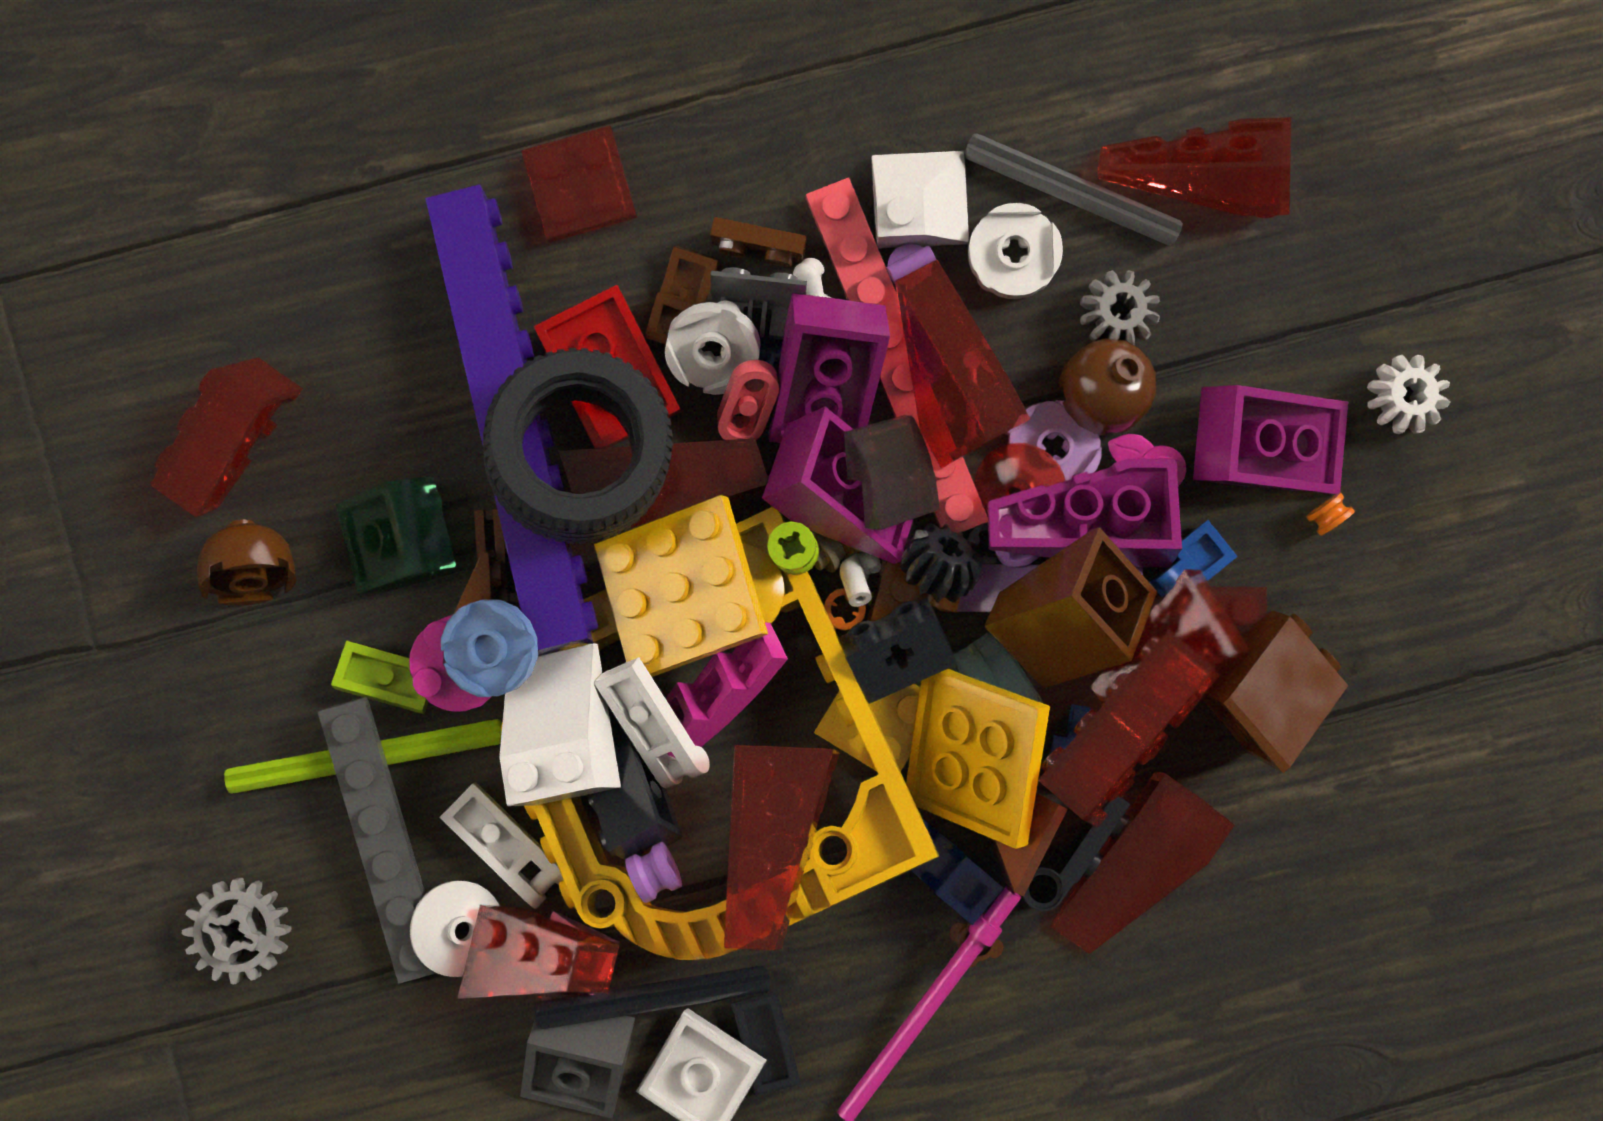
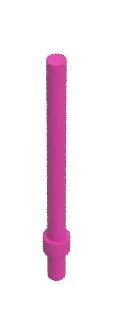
[837,886,1021,1121]

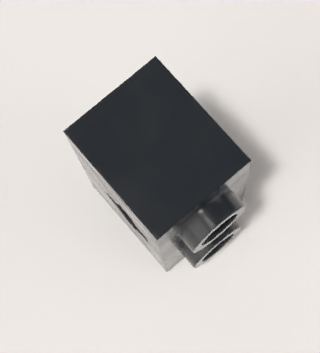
[840,598,957,704]

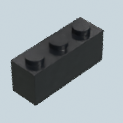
[586,708,683,860]

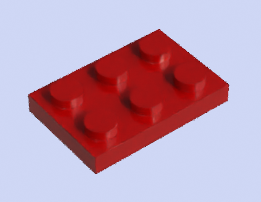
[534,285,681,453]

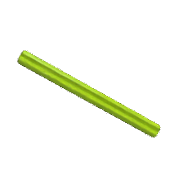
[224,719,502,794]

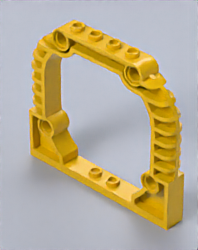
[501,507,940,960]

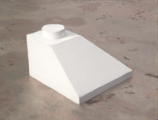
[871,151,969,249]

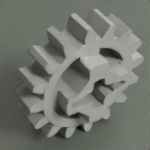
[182,878,291,984]

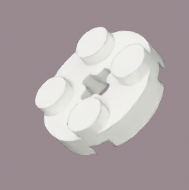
[968,203,1063,299]
[665,300,761,395]

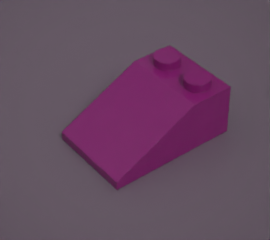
[769,293,890,443]
[1193,385,1348,494]
[762,406,922,564]

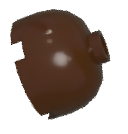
[1059,338,1156,435]
[197,519,297,605]

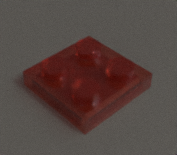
[521,125,637,243]

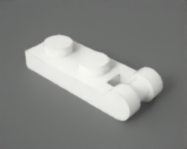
[594,657,710,788]
[440,782,564,909]

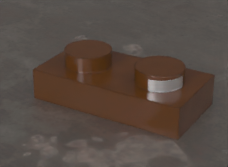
[710,217,806,267]

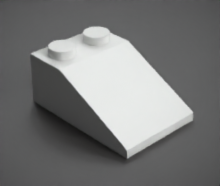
[500,643,621,806]

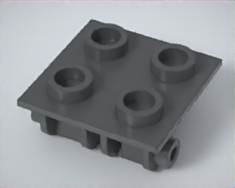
[710,267,807,340]

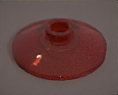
[974,443,1066,517]

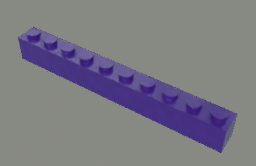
[425,184,598,656]

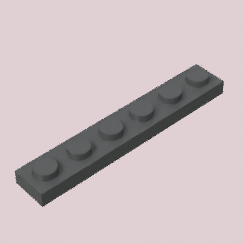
[317,696,436,984]

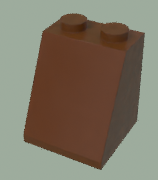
[984,527,1157,689]
[1190,610,1348,773]

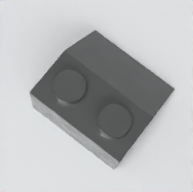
[520,996,635,1119]

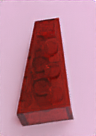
[559,438,768,545]
[1038,630,1220,828]
[724,745,840,950]

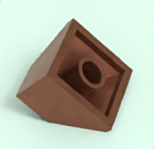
[991,793,1068,897]

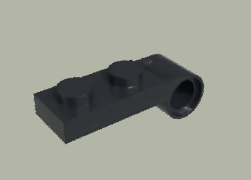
[1020,791,1130,911]

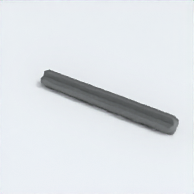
[964,133,1183,245]

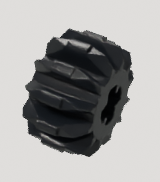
[900,523,984,603]

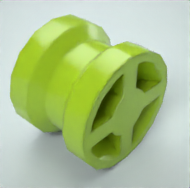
[767,521,819,575]

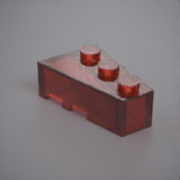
[150,357,303,517]
[457,904,619,1000]

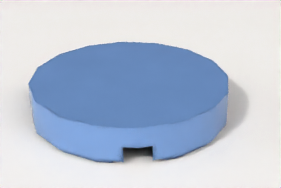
[441,600,538,697]

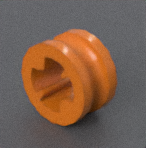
[1306,492,1355,536]
[824,588,866,631]

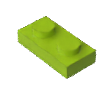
[331,641,429,714]

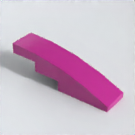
[665,622,788,758]

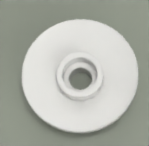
[410,880,504,977]

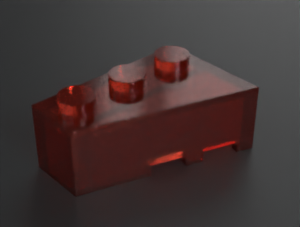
[1091,569,1250,727]

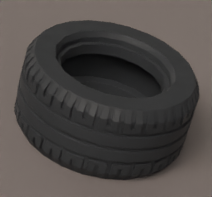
[483,348,673,544]

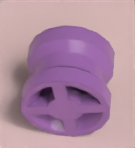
[625,842,682,903]

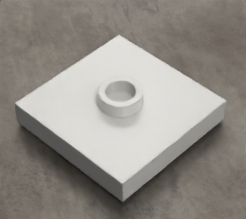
[636,1008,767,1121]

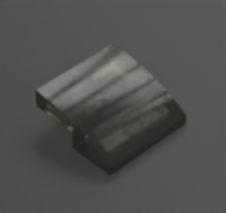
[844,415,940,530]

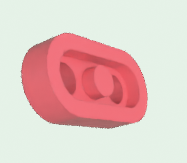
[717,360,779,445]

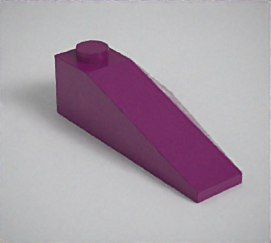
[987,459,1182,568]

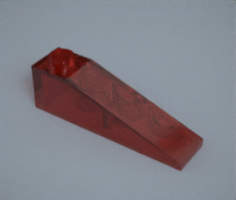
[1098,117,1291,218]
[895,260,1030,469]
[1050,771,1235,954]

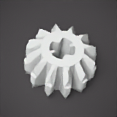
[1367,355,1450,434]

